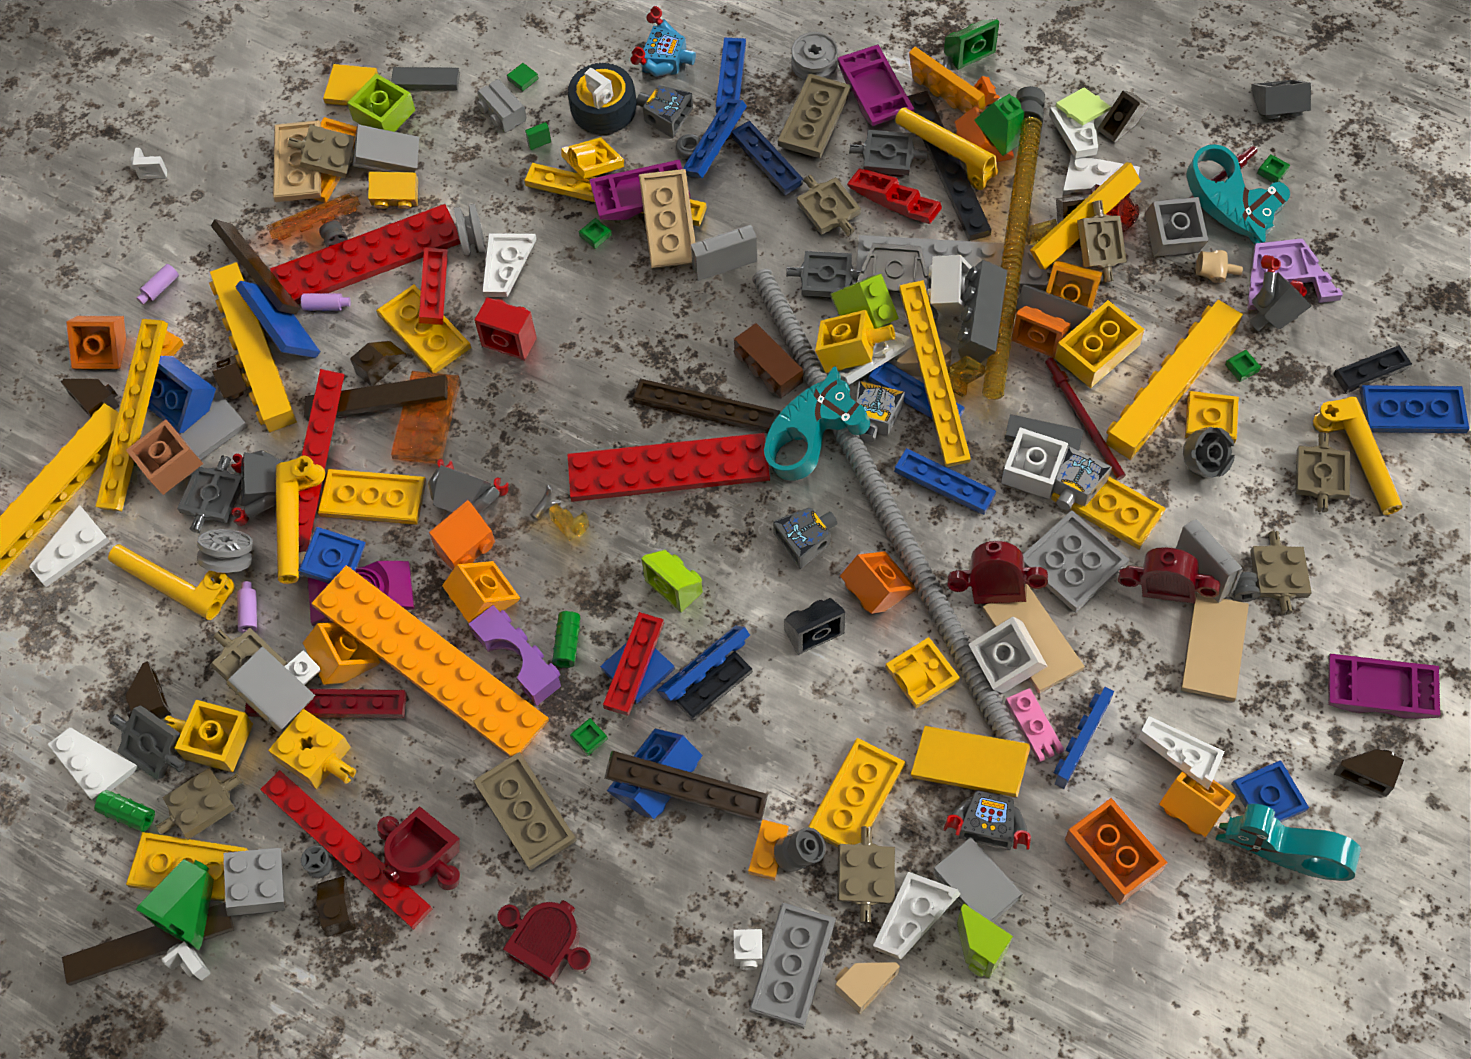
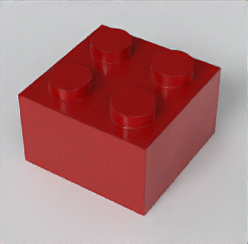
[474,297,537,361]

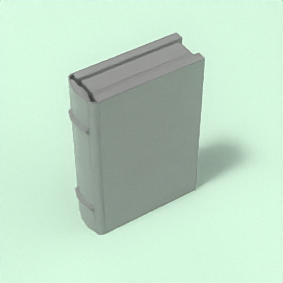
[353,125,419,173]
[690,225,757,281]
[1176,519,1243,603]
[226,646,315,733]
[933,837,1023,922]

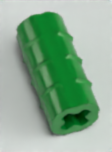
[552,611,581,668]
[94,790,155,832]

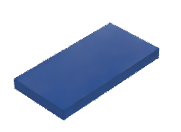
[235,281,321,358]
[1360,385,1469,433]

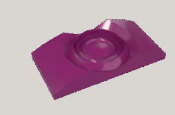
[837,44,914,126]
[589,159,691,220]
[308,561,414,626]
[1328,653,1440,719]

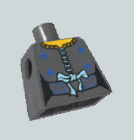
[636,85,693,138]
[773,507,838,569]

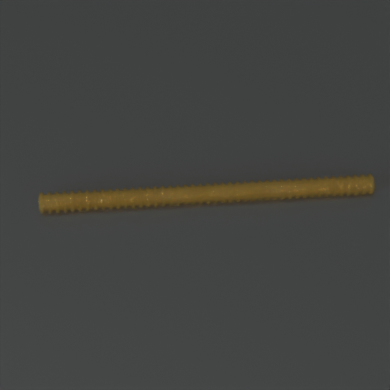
[982,117,1042,400]

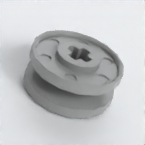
[791,32,838,80]
[454,203,485,256]
[197,529,253,573]

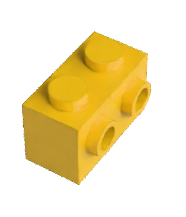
[368,172,418,209]

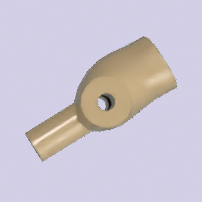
[1196,250,1243,283]

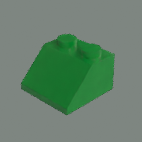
[944,19,1000,70]
[974,94,1024,156]

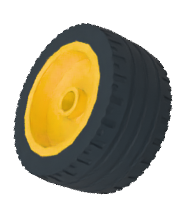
[568,63,637,135]

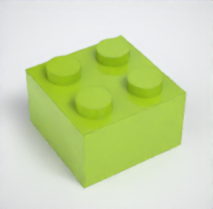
[347,74,415,132]

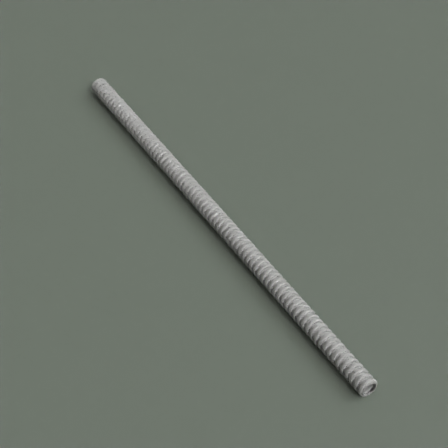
[752,269,1030,753]

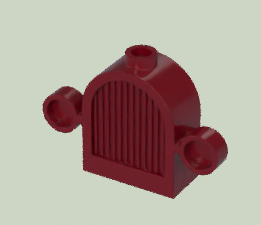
[947,541,1048,604]
[1118,547,1220,604]
[377,806,460,890]
[497,900,592,985]

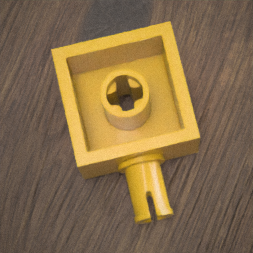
[815,310,895,373]
[164,700,253,773]
[268,709,356,790]

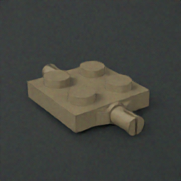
[287,125,355,179]
[797,175,861,236]
[1077,200,1127,282]
[1295,433,1350,513]
[1250,531,1312,615]
[210,628,288,681]
[155,767,243,840]
[837,826,895,923]

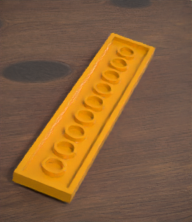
[312,565,549,757]

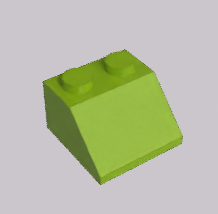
[830,274,899,329]
[641,550,703,613]
[957,904,1013,978]

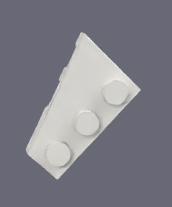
[1049,107,1098,159]
[1062,154,1140,196]
[483,233,537,297]
[838,327,914,385]
[29,505,110,587]
[1138,716,1225,790]
[48,727,139,803]
[873,872,960,960]

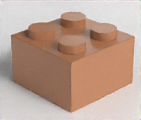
[126,419,203,495]

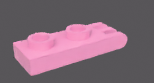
[1005,688,1064,763]

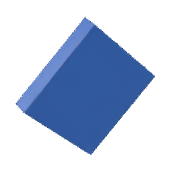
[299,527,366,584]
[600,643,675,704]
[1231,760,1309,822]

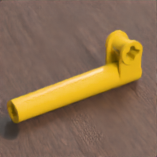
[895,107,998,190]
[1313,397,1403,515]
[276,456,325,584]
[108,544,235,620]

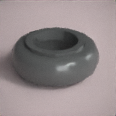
[676,134,701,159]

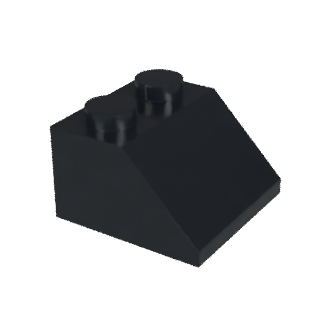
[784,598,846,655]

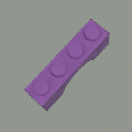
[469,605,561,706]

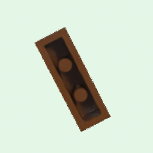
[733,323,803,398]

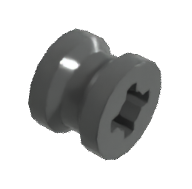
[319,220,348,248]
[1233,572,1261,602]
[301,845,333,878]

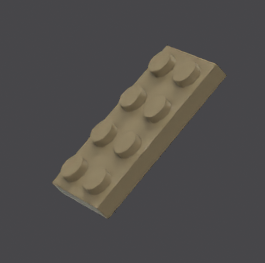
[778,74,851,158]
[473,752,577,870]

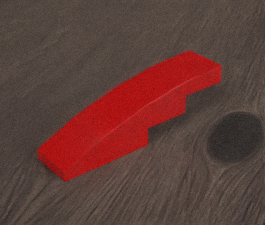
[847,168,942,224]

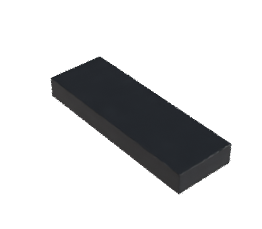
[1333,345,1412,393]
[675,651,753,721]

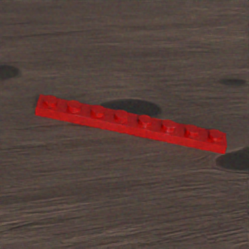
[299,369,345,553]
[260,770,433,930]

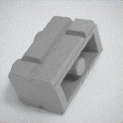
[477,79,527,133]

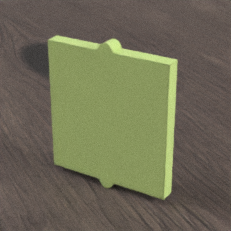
[1056,88,1111,126]

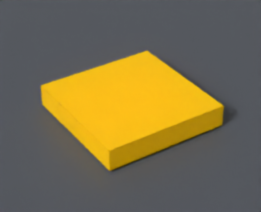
[323,64,378,106]
[1185,391,1239,443]

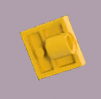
[561,137,624,179]
[885,637,960,708]

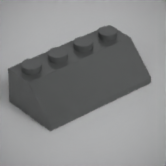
[957,260,1008,372]

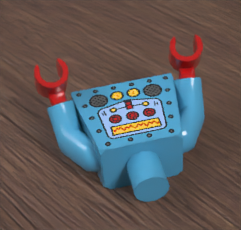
[630,6,696,77]

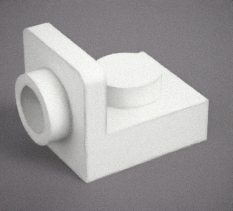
[585,68,613,109]
[131,148,167,179]
[284,650,320,685]
[734,929,763,970]
[161,941,211,981]

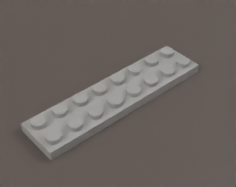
[856,235,1047,290]

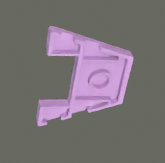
[1247,239,1343,311]

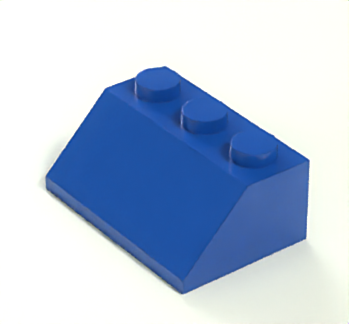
[148,356,216,433]
[607,728,703,819]

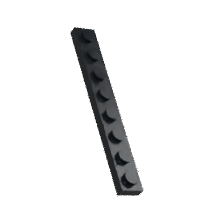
[907,91,992,241]

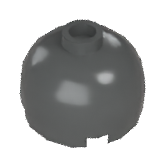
[1183,427,1235,478]

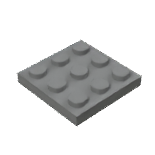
[1023,510,1129,613]

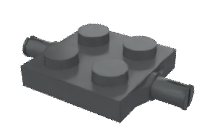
[849,130,928,176]
[786,251,861,297]
[177,455,241,533]
[110,706,186,780]

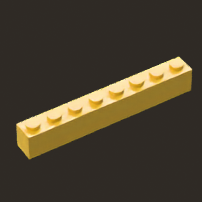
[209,262,297,433]
[1106,299,1243,460]
[0,403,119,576]

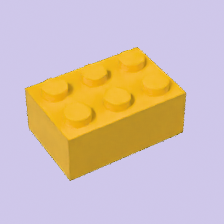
[1054,300,1145,388]

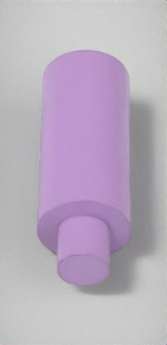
[136,264,179,305]
[301,293,351,311]
[237,581,257,633]

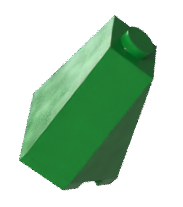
[136,859,214,950]

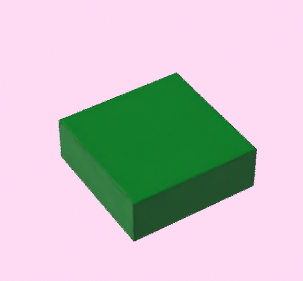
[507,62,539,92]
[525,122,552,150]
[1257,154,1290,183]
[579,218,612,249]
[1225,350,1261,382]
[570,718,608,756]

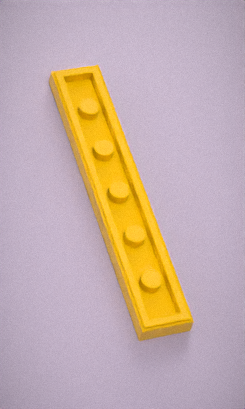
[1030,162,1141,270]

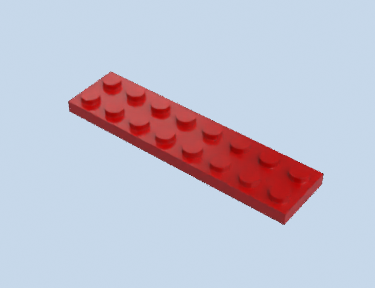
[270,204,461,304]
[567,433,770,502]

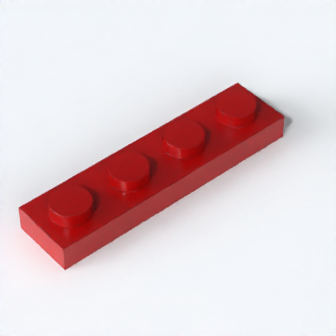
[419,247,448,325]
[603,612,664,716]

